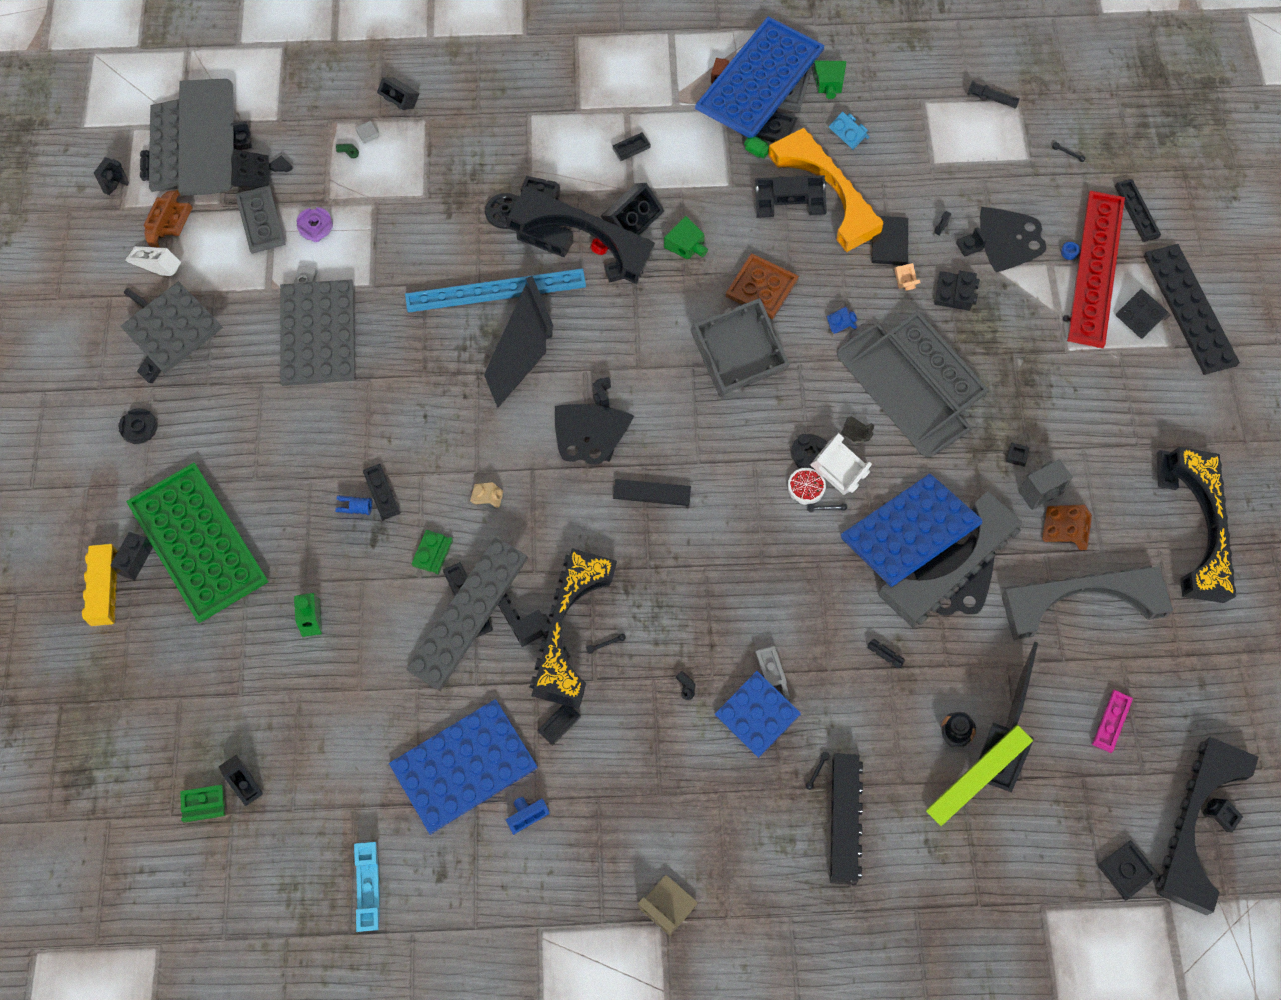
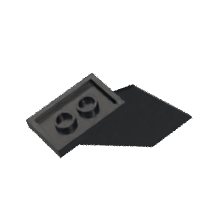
[484,276,553,408]
[977,641,1038,793]

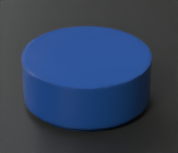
[1061,242,1080,260]

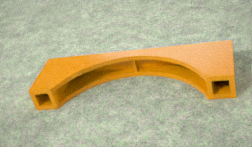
[768,128,883,252]

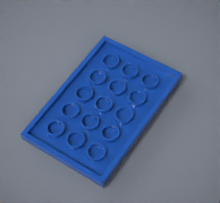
[841,474,982,587]
[389,699,538,835]

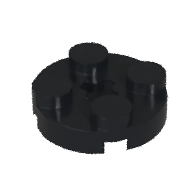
[791,434,827,470]

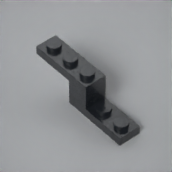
[498,593,570,662]

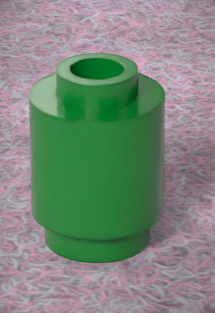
[744,136,769,159]

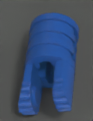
[335,495,372,515]

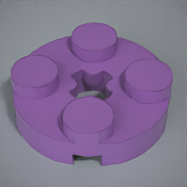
[297,207,333,242]

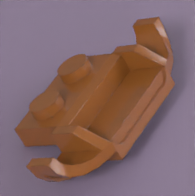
[143,190,193,248]

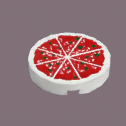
[787,468,826,505]

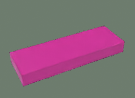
[1092,690,1133,753]

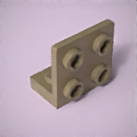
[638,875,697,937]

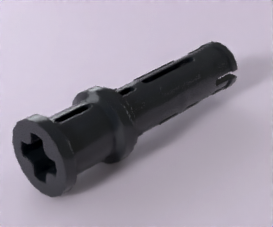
[967,80,1020,109]

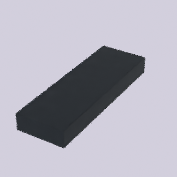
[362,464,400,521]

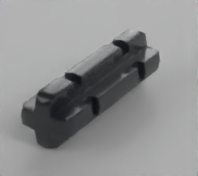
[140,150,149,181]
[867,639,905,668]

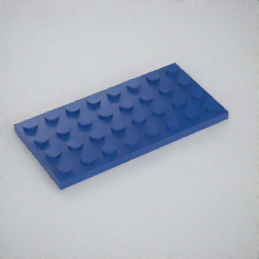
[695,16,825,138]

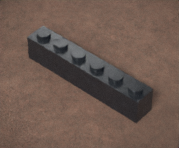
[830,753,863,885]

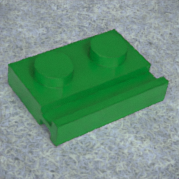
[411,530,453,575]
[180,785,226,823]

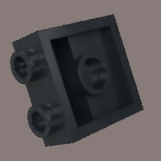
[934,270,980,311]

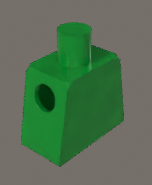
[813,61,846,99]
[664,216,708,259]
[294,593,322,637]

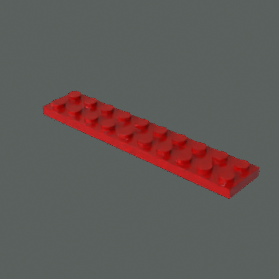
[1067,191,1125,349]

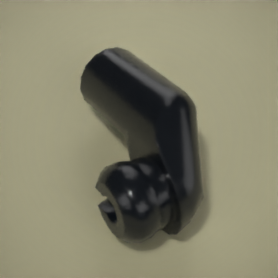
[676,671,695,700]

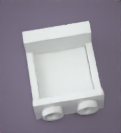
[810,433,872,495]

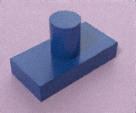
[505,797,550,835]

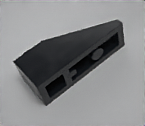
[516,225,574,258]

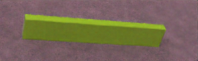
[926,724,1033,826]

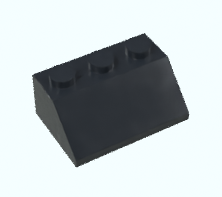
[601,183,664,235]

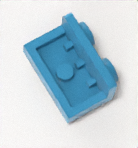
[829,111,869,150]

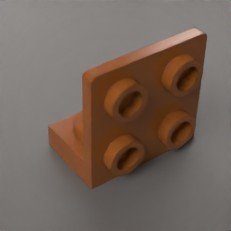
[1042,505,1092,550]

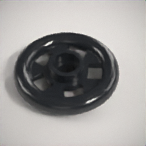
[485,193,518,229]

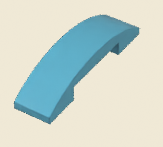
[354,842,380,932]

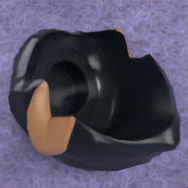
[941,712,976,747]

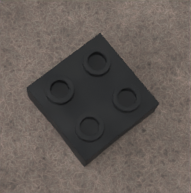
[231,149,269,188]

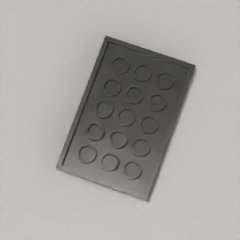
[280,279,356,386]

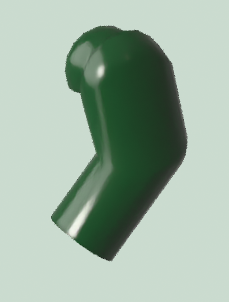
[336,143,359,159]

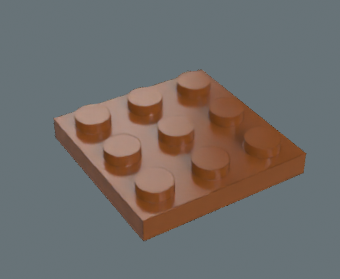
[725,253,799,320]

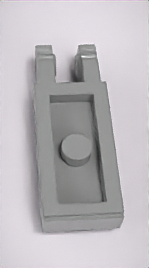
[755,646,790,700]

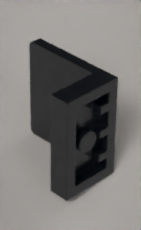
[1116,288,1171,339]

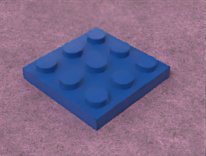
[715,671,801,758]

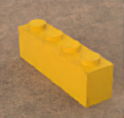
[82,544,118,626]

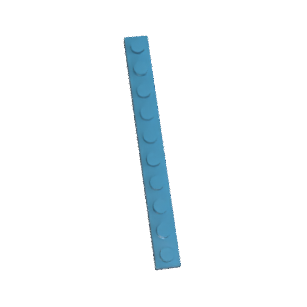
[405,269,586,313]

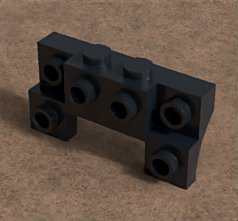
[754,175,827,218]

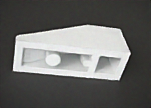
[126,246,181,276]

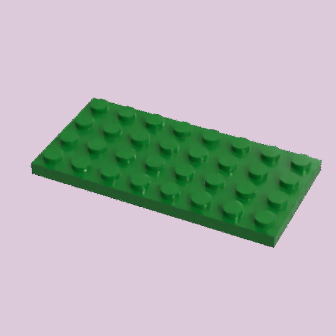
[126,462,269,623]

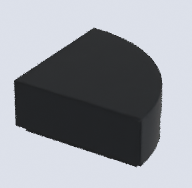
[269,156,293,172]
[934,211,951,236]

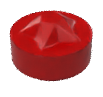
[590,238,608,255]

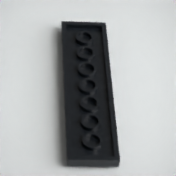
[1144,244,1240,375]

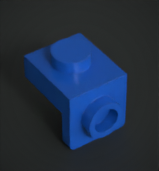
[827,307,858,334]

